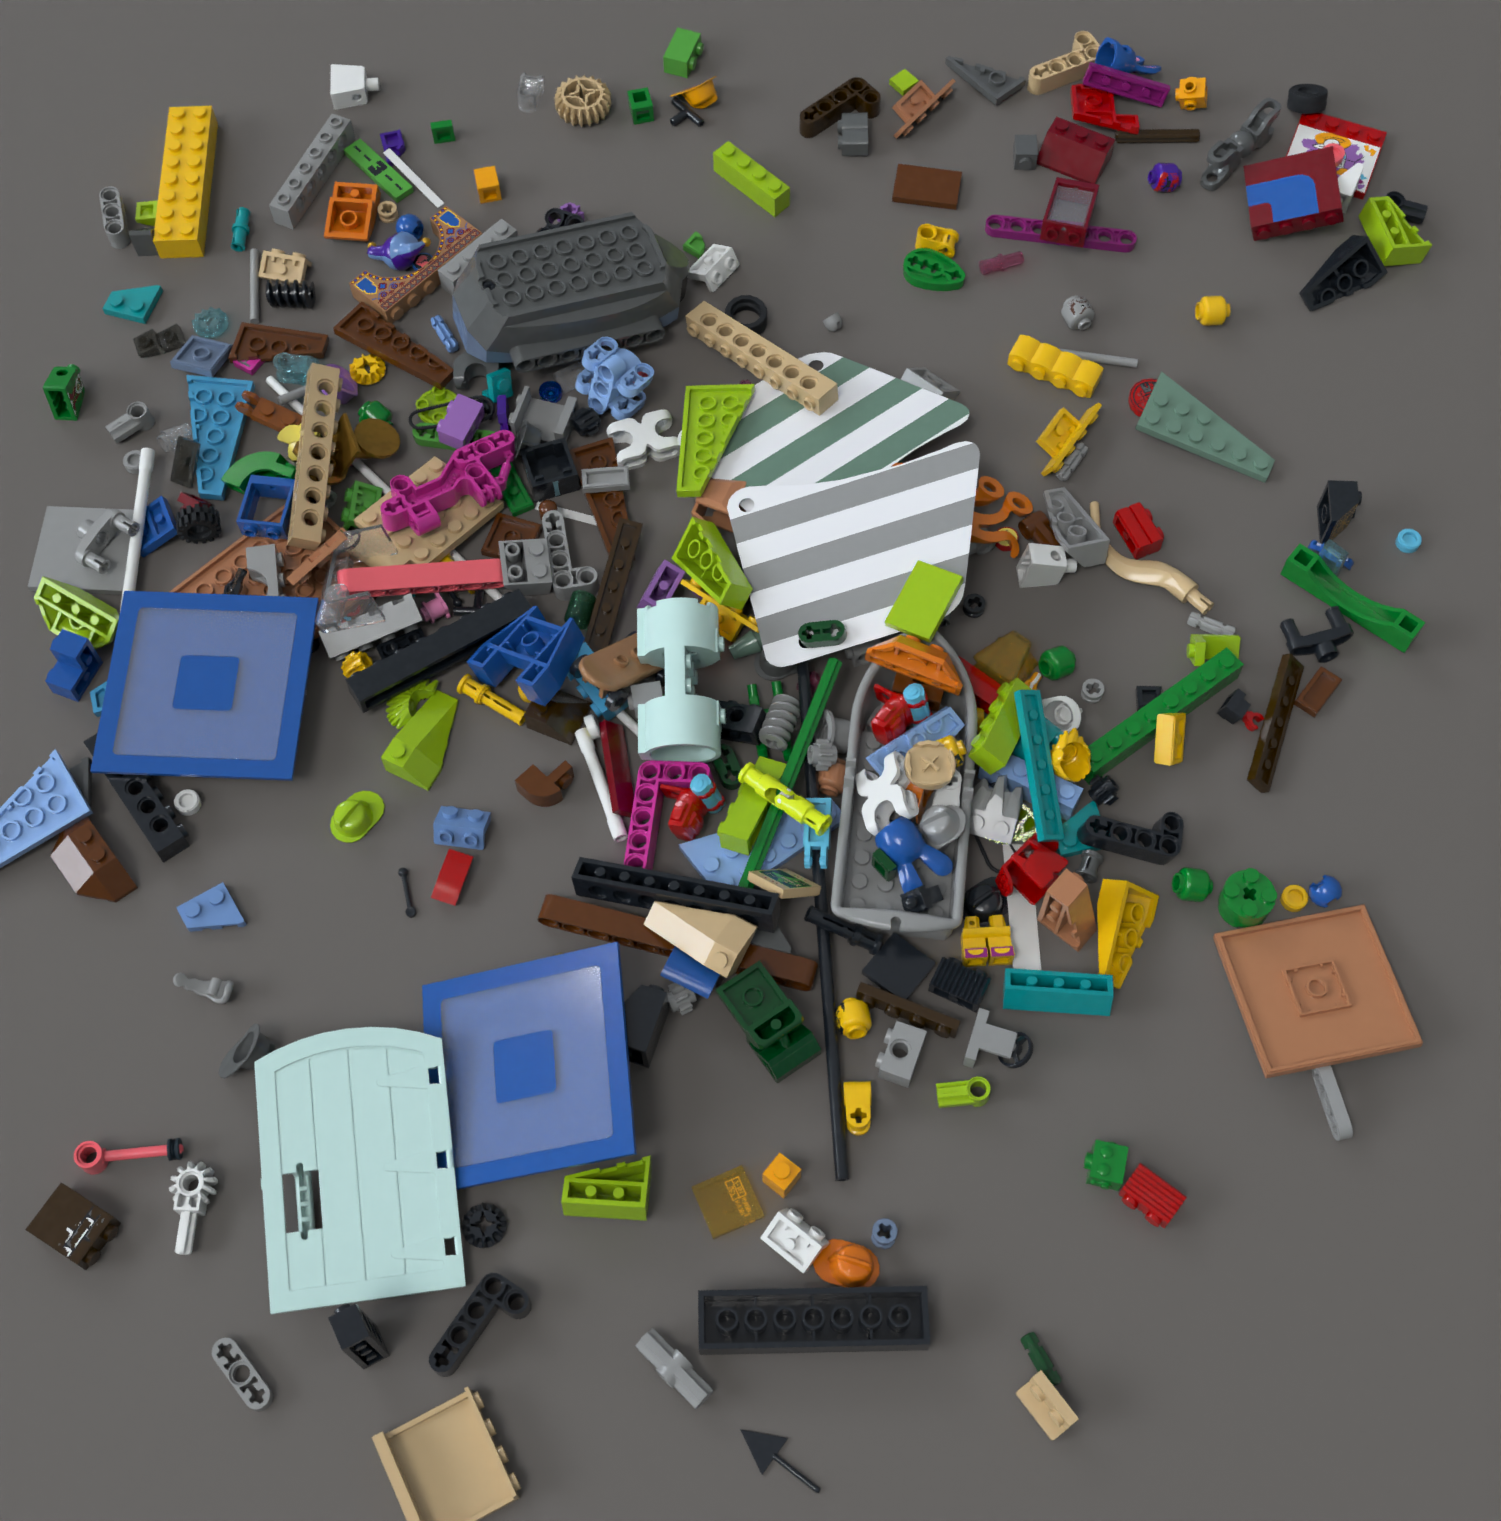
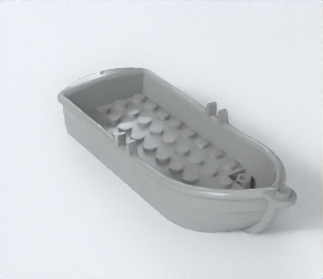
[831,631,978,940]

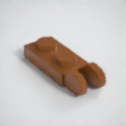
[235,390,302,432]

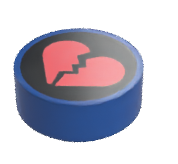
[412,253,433,271]

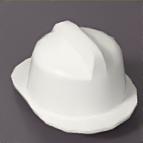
[1042,696,1083,733]

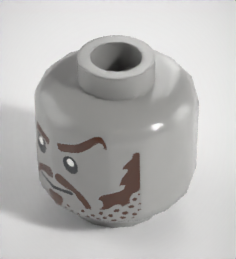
[1061,295,1095,330]

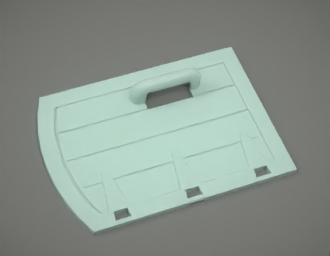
[254,1027,466,1315]

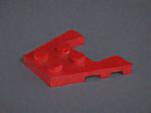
[1070,83,1140,134]

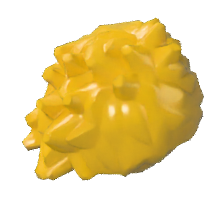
[1050,728,1091,782]

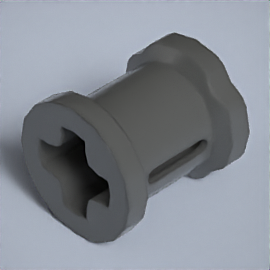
[1075,850,1104,883]

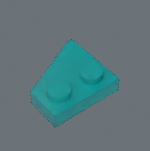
[102,285,163,324]
[1057,801,1101,858]

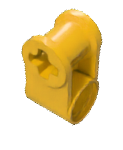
[915,224,959,258]
[843,1081,871,1136]

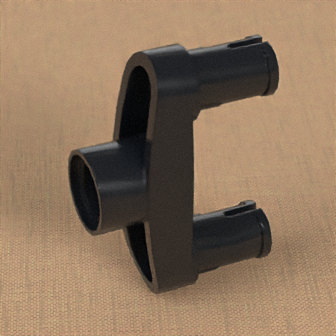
[1280,606,1354,663]

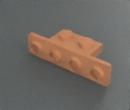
[892,79,956,139]

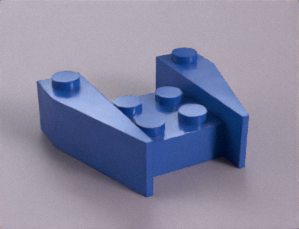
[467,606,585,706]

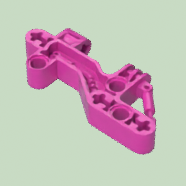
[380,430,515,536]

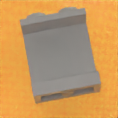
[508,386,579,443]

